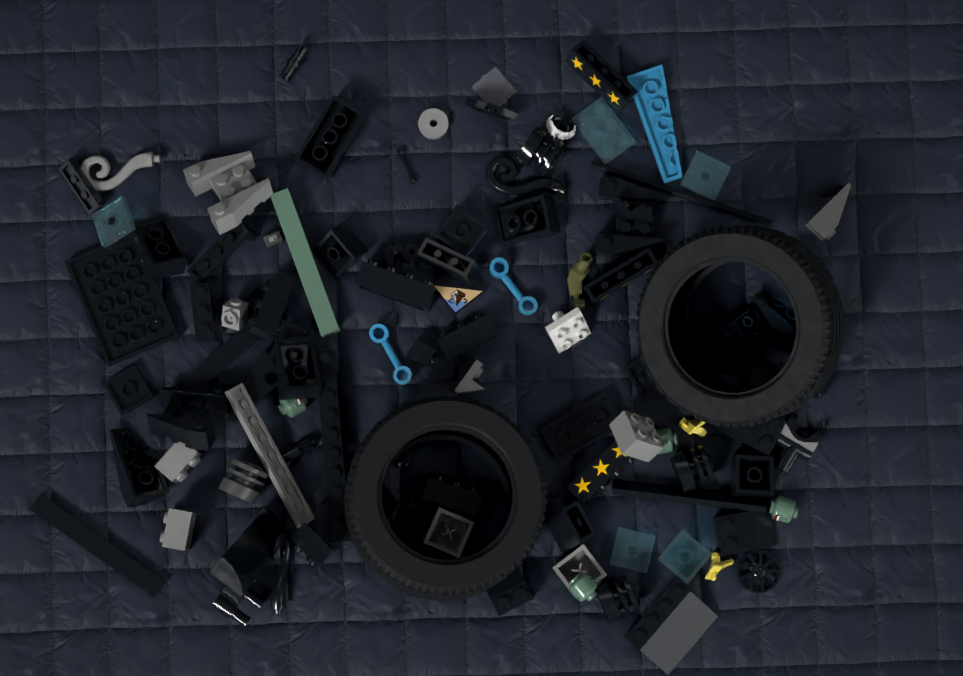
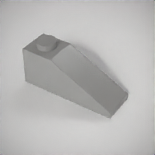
[806,183,851,241]

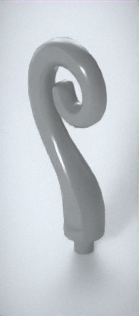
[80,152,161,191]

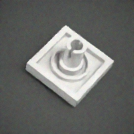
[545,307,591,353]

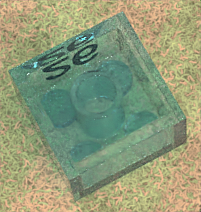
[656,529,712,584]

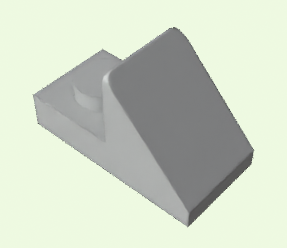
[454,360,484,394]

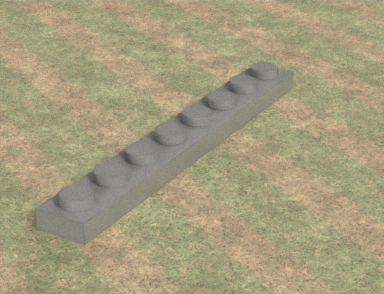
[224,383,315,529]

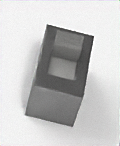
[263,231,284,248]

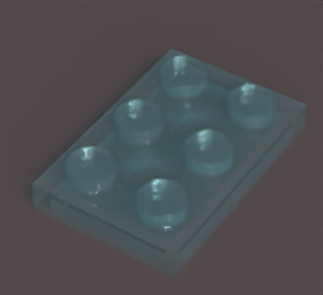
[571,97,636,165]

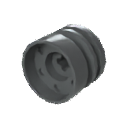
[218,458,268,505]

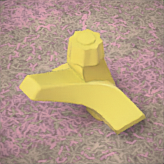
[678,417,707,437]
[704,552,734,581]

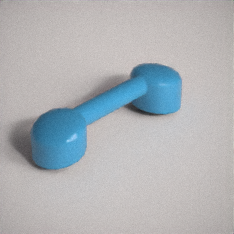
[489,257,538,316]
[369,324,413,385]

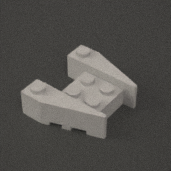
[183,151,273,235]

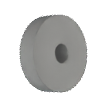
[418,108,449,140]

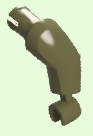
[567,252,592,309]

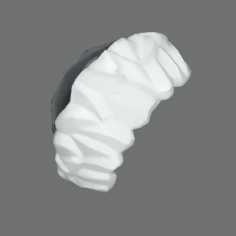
[546,115,576,140]

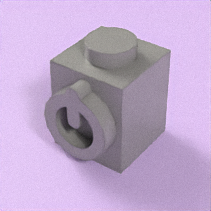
[221,298,249,331]

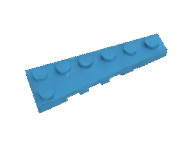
[626,65,682,184]

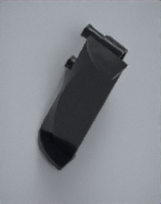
[209,507,284,628]

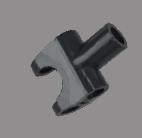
[774,413,823,474]

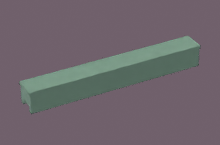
[271,188,340,338]

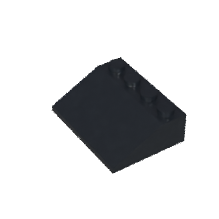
[624,578,718,675]

